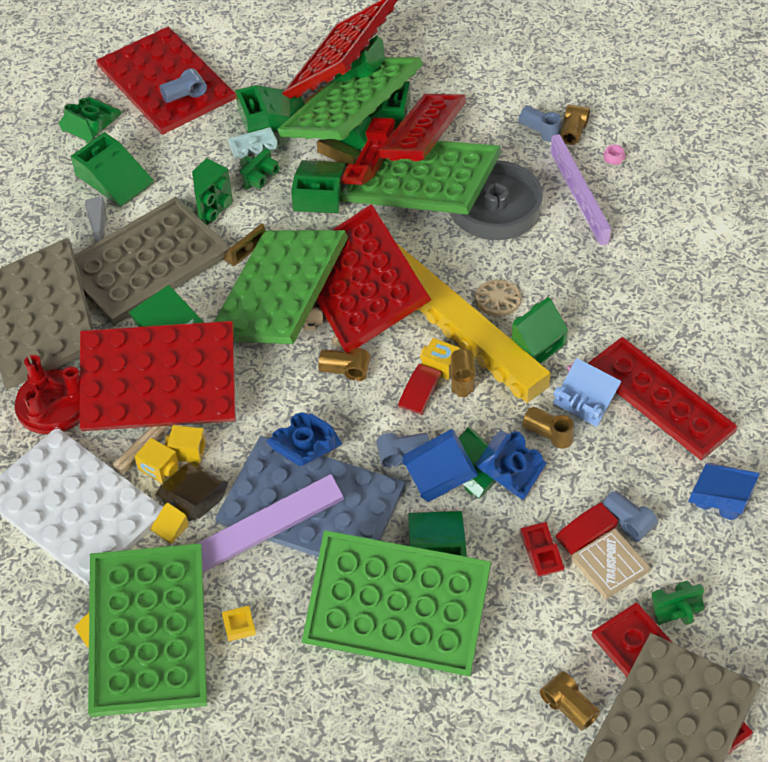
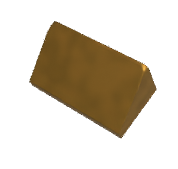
[317,139,361,166]
[223,223,265,266]

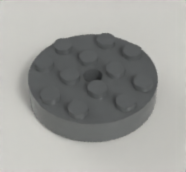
[451,160,543,240]

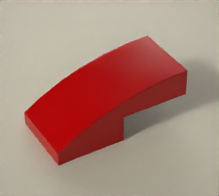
[398,364,442,415]
[555,502,618,556]
[519,522,565,577]

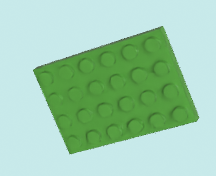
[277,57,423,140]
[341,141,502,214]
[214,230,348,344]
[301,530,492,677]
[88,544,207,717]

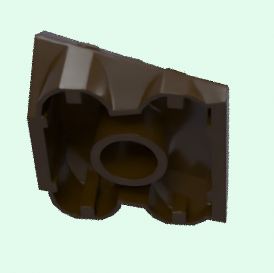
[155,462,229,521]

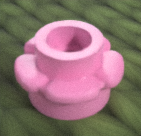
[603,145,625,165]

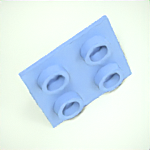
[553,358,622,427]

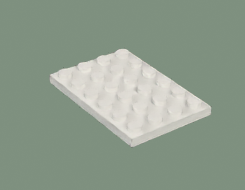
[0,427,163,587]

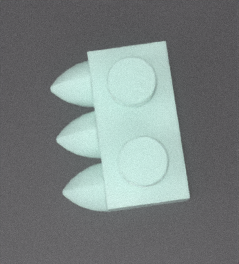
[228,127,278,159]

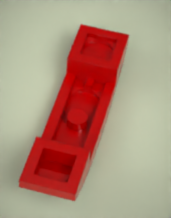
[341,118,395,185]

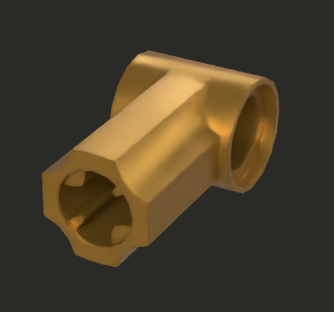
[560,104,590,145]
[318,348,371,381]
[451,349,475,397]
[522,406,574,449]
[539,671,600,731]

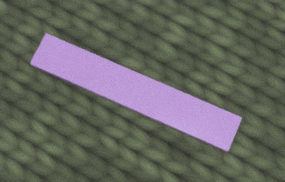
[550,134,611,246]
[197,474,344,573]

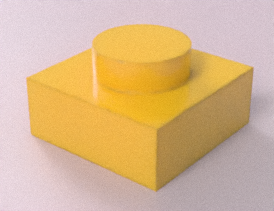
[222,605,256,642]

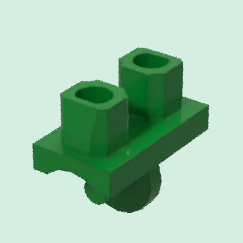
[239,148,279,190]
[652,581,705,625]

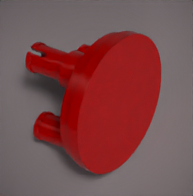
[14,355,80,434]

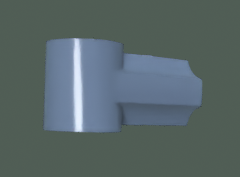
[160,68,207,103]
[519,105,561,142]
[376,432,429,468]
[602,491,658,542]

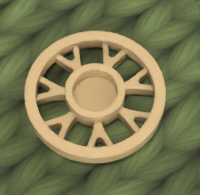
[476,279,521,316]

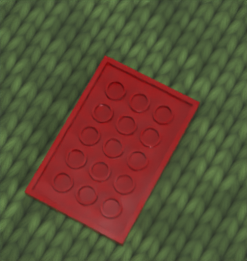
[282,0,398,98]
[96,26,236,135]
[316,204,432,354]
[79,321,236,431]

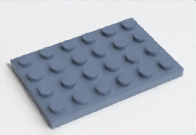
[215,436,405,557]

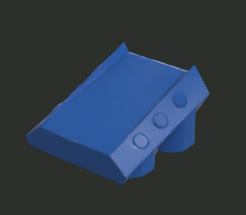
[267,412,342,466]
[403,429,477,502]
[475,430,547,500]
[688,462,760,520]

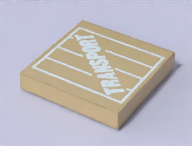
[571,529,650,599]

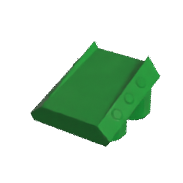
[334,35,385,82]
[58,96,122,143]
[458,427,497,499]

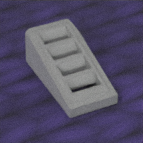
[85,196,106,242]

